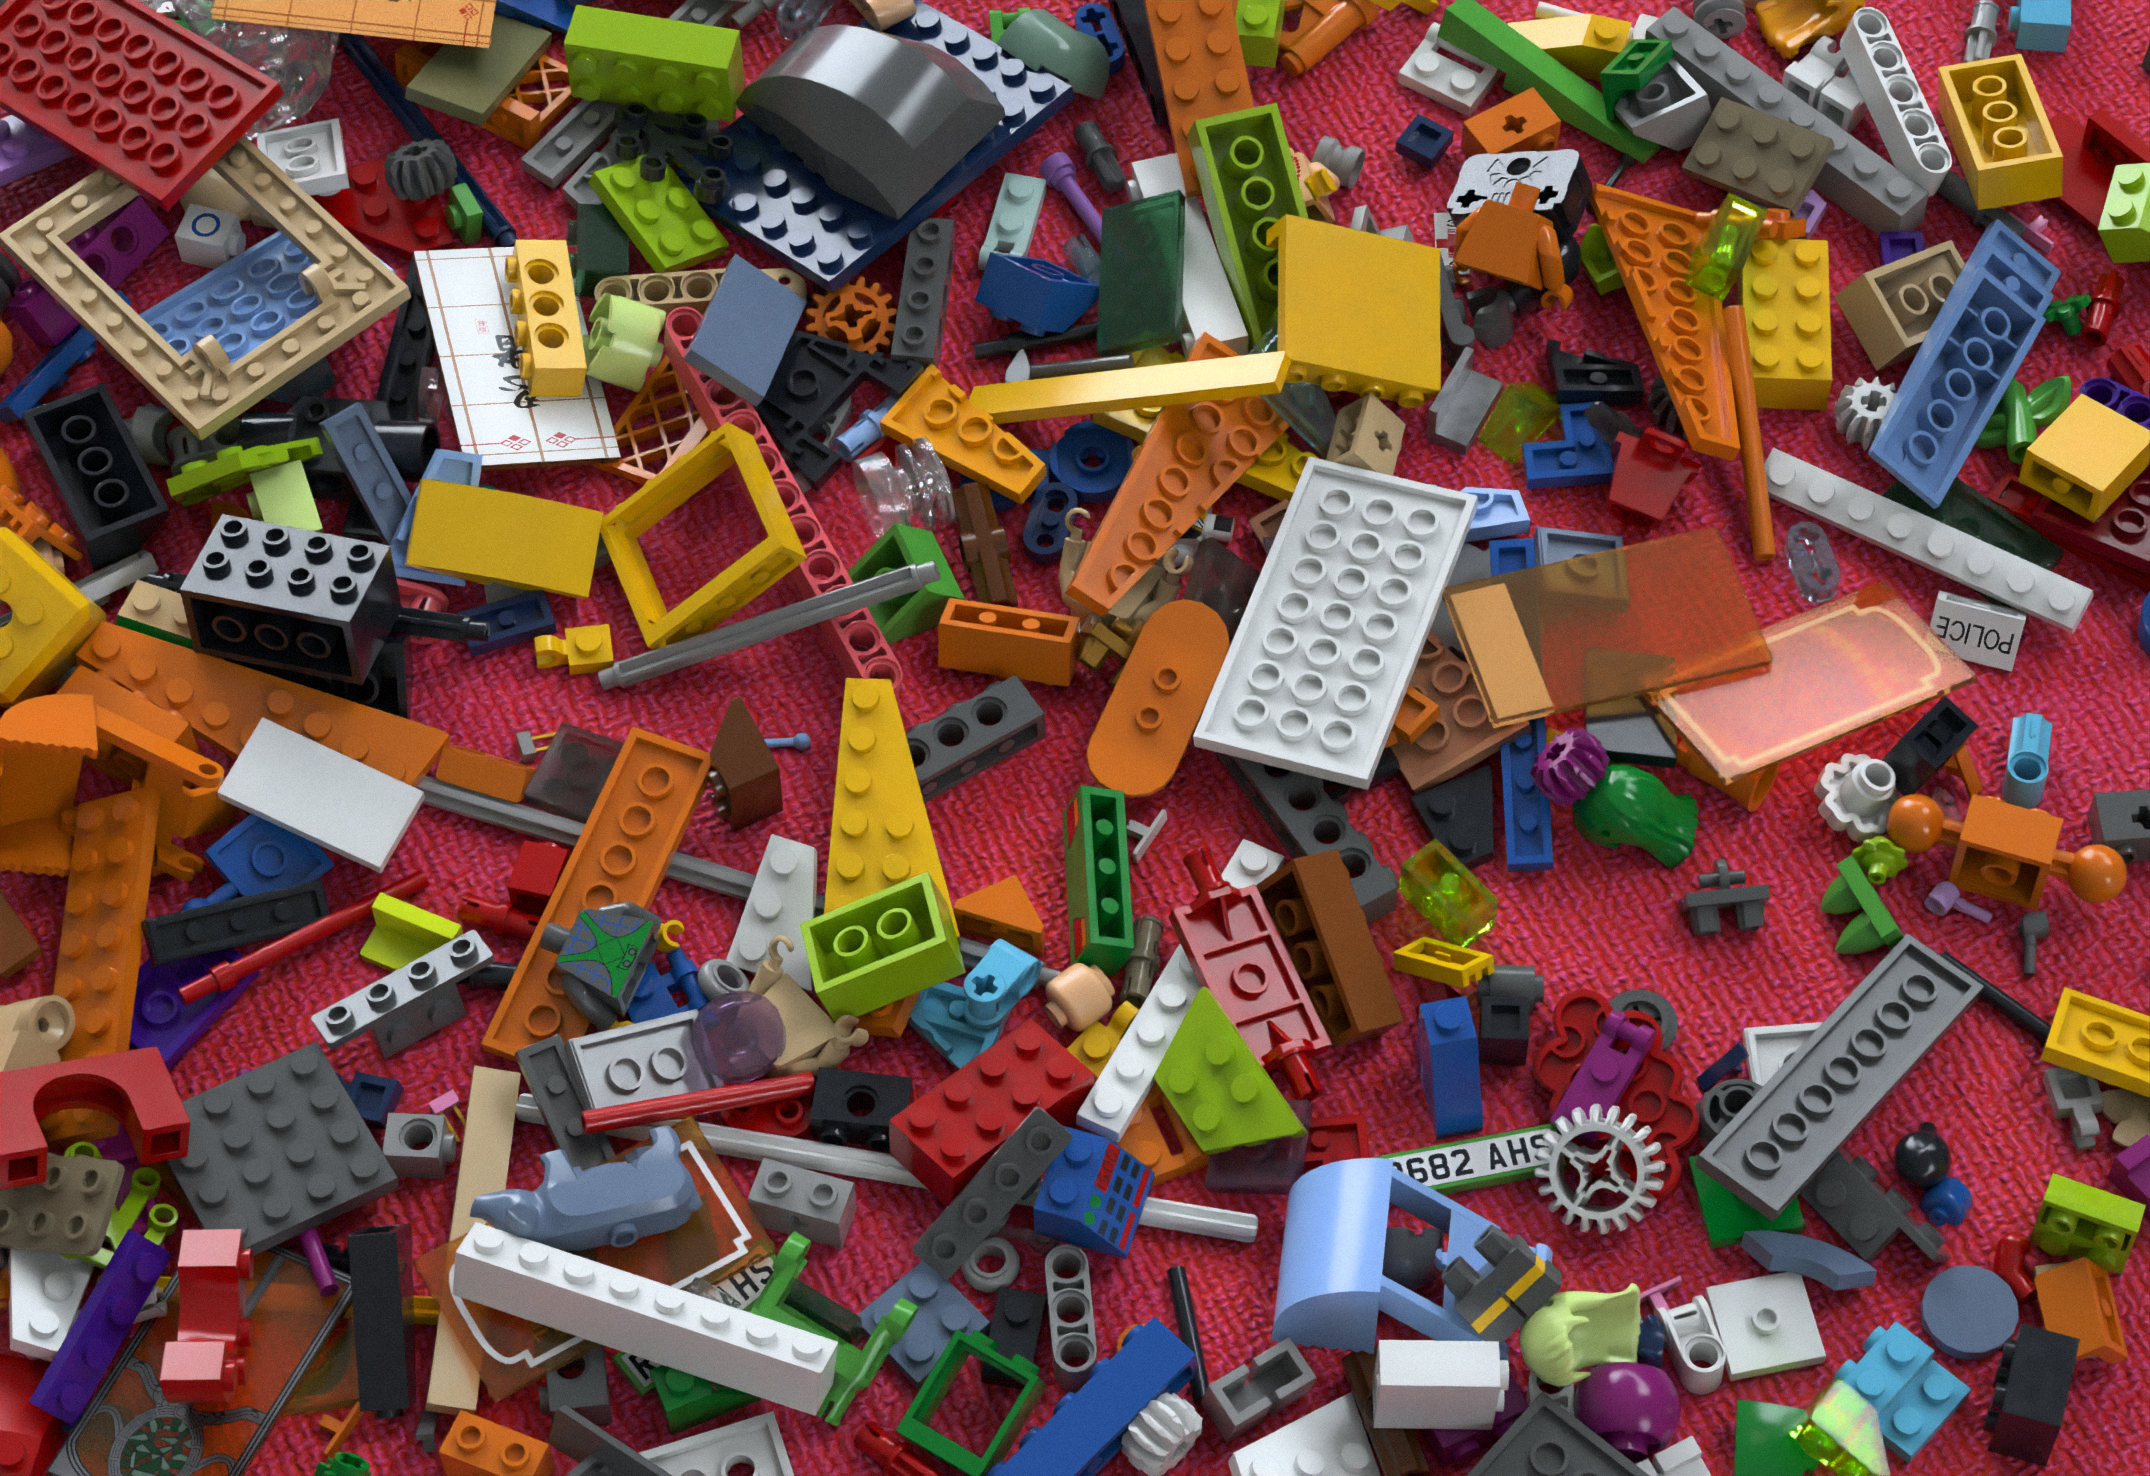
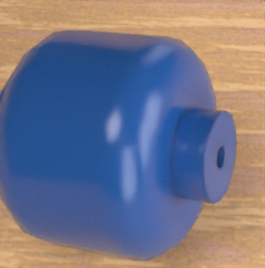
[1920,1177,1972,1226]

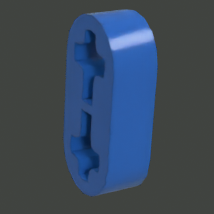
[1075,3,1125,75]

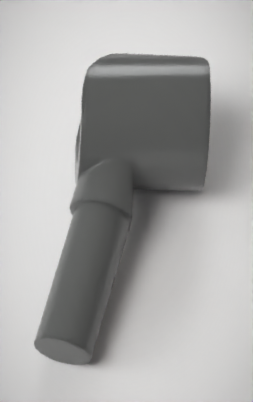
[2018,911,2049,977]

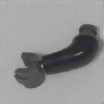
[1466,236,1581,349]

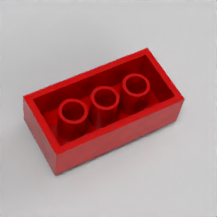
[889,1018,1094,1206]

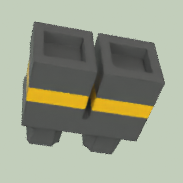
[1441,1225,1562,1345]

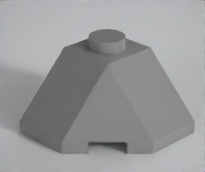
[1614,57,1712,151]

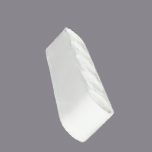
[1840,7,1952,197]

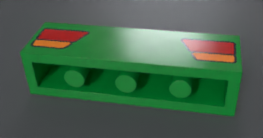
[1062,785,1134,976]

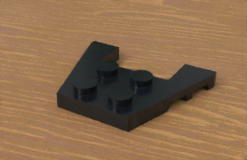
[754,330,924,492]

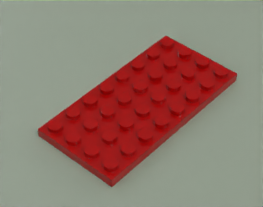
[0,0,284,211]

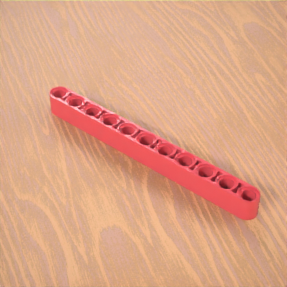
[664,307,903,702]

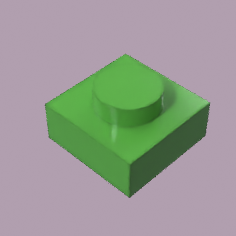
[445,183,483,245]

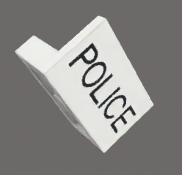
[1925,590,2027,672]

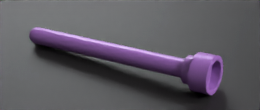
[1039,152,1160,311]

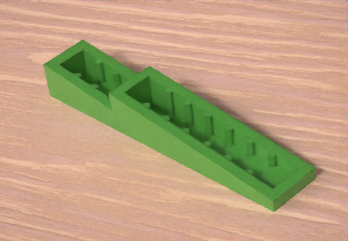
[1437,0,1663,163]

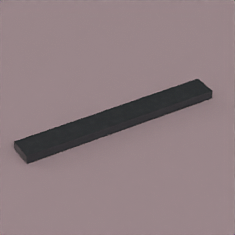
[342,255,436,545]

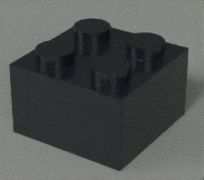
[1983,1324,2080,1466]

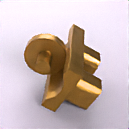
[1075,617,1146,688]

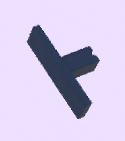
[1696,1042,1750,1092]

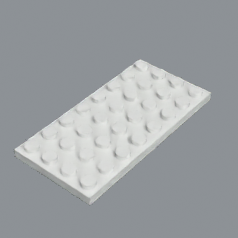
[1193,457,1478,790]

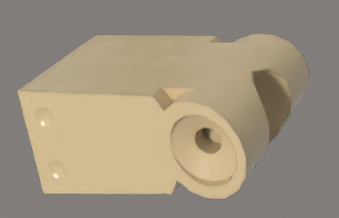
[0,995,75,1126]

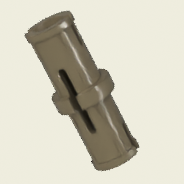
[1119,915,1164,1009]

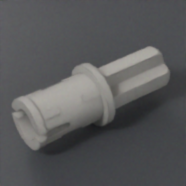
[1963,0,2000,63]

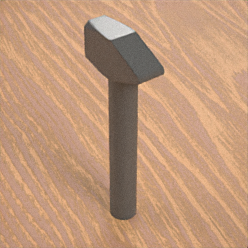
[1005,349,1134,383]

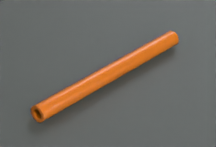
[1723,305,1776,561]

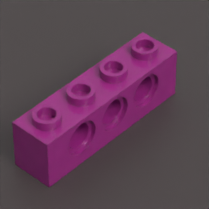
[5,195,170,346]

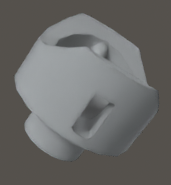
[123,406,175,466]

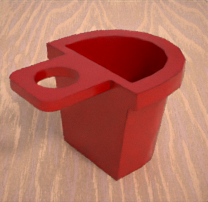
[1605,428,1701,529]

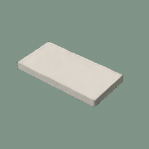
[217,717,425,873]

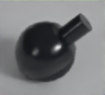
[1893,1122,1952,1188]

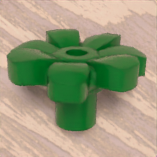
[2043,293,2092,337]

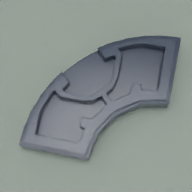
[1741,1231,1877,1291]

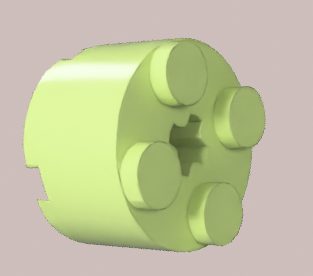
[582,293,666,392]

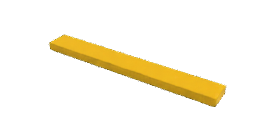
[969,351,1291,424]

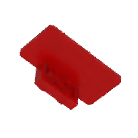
[2049,108,2150,235]

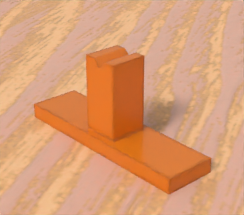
[1944,744,1983,798]
[318,1401,365,1460]

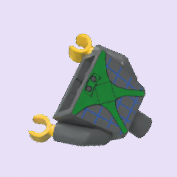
[540,901,684,1031]

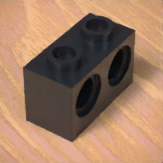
[1882,696,1979,796]

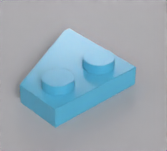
[907,982,1010,1070]

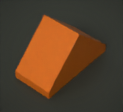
[953,875,1045,956]

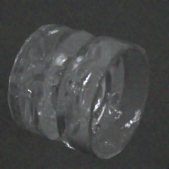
[852,436,956,541]

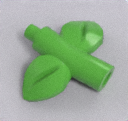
[1975,376,2072,464]

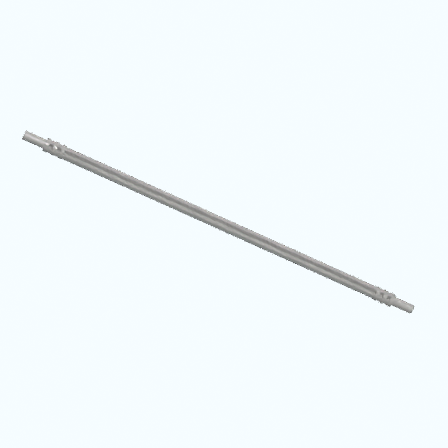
[416,776,1062,989]

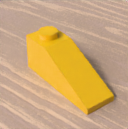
[1508,14,1632,82]

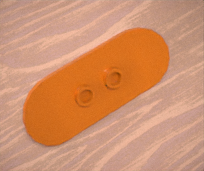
[1086,599,1230,798]

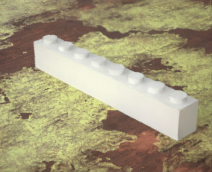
[453,1222,838,1416]

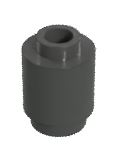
[1478,965,1544,1012]

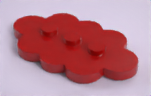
[1534,989,1700,1204]

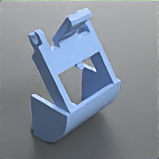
[1272,1158,1553,1360]

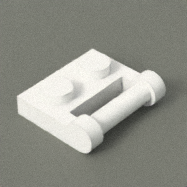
[1398,22,1503,117]

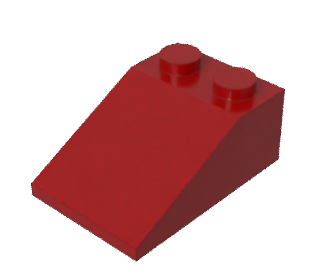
[0,1354,65,1476]

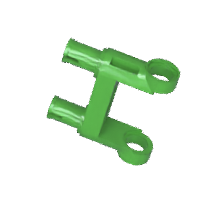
[750,1231,919,1426]

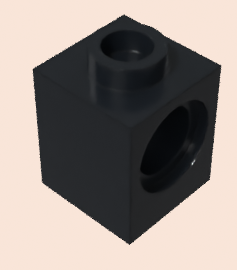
[1479,996,1529,1066]

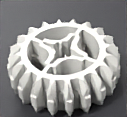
[1535,1104,1665,1234]

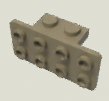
[0,1152,125,1256]

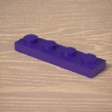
[29,1229,172,1426]

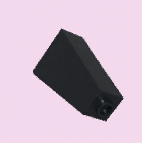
[348,1223,416,1419]

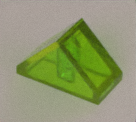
[1479,382,1561,464]

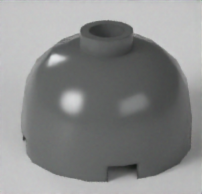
[1382,1227,1444,1291]

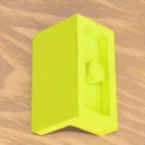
[360,892,464,972]

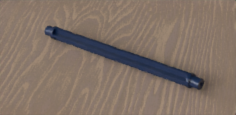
[338,32,519,247]

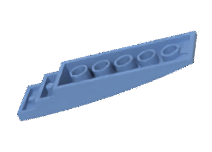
[1868,219,2061,509]

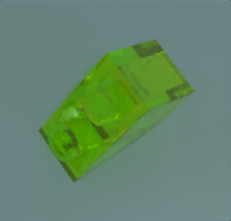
[1789,1377,1890,1476]

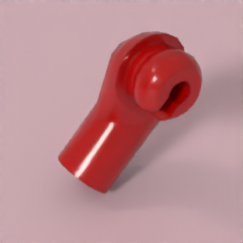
[1993,1233,2037,1305]

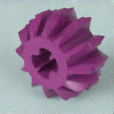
[1530,727,1610,806]

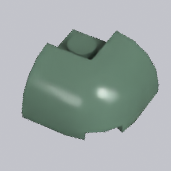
[997,9,1110,100]

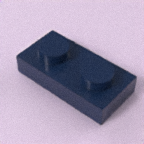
[458,590,557,657]

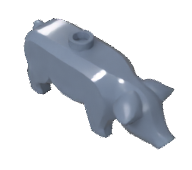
[470,1126,702,1250]

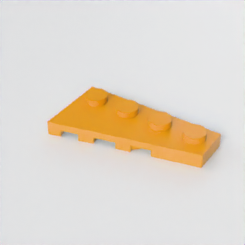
[880,363,1047,505]

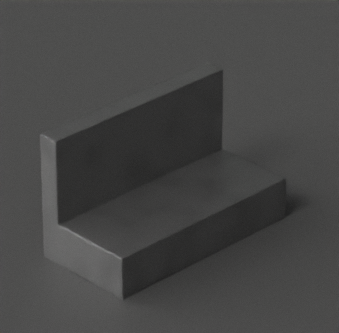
[1426,347,1503,456]

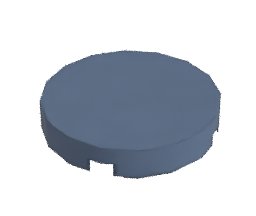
[1920,1266,2019,1360]

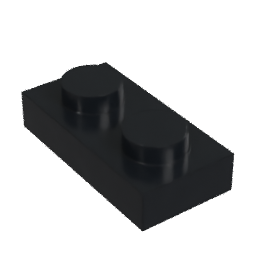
[981,1287,1047,1389]

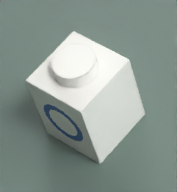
[175,203,246,269]

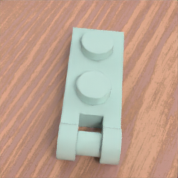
[978,172,1047,270]

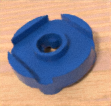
[1049,421,1135,503]

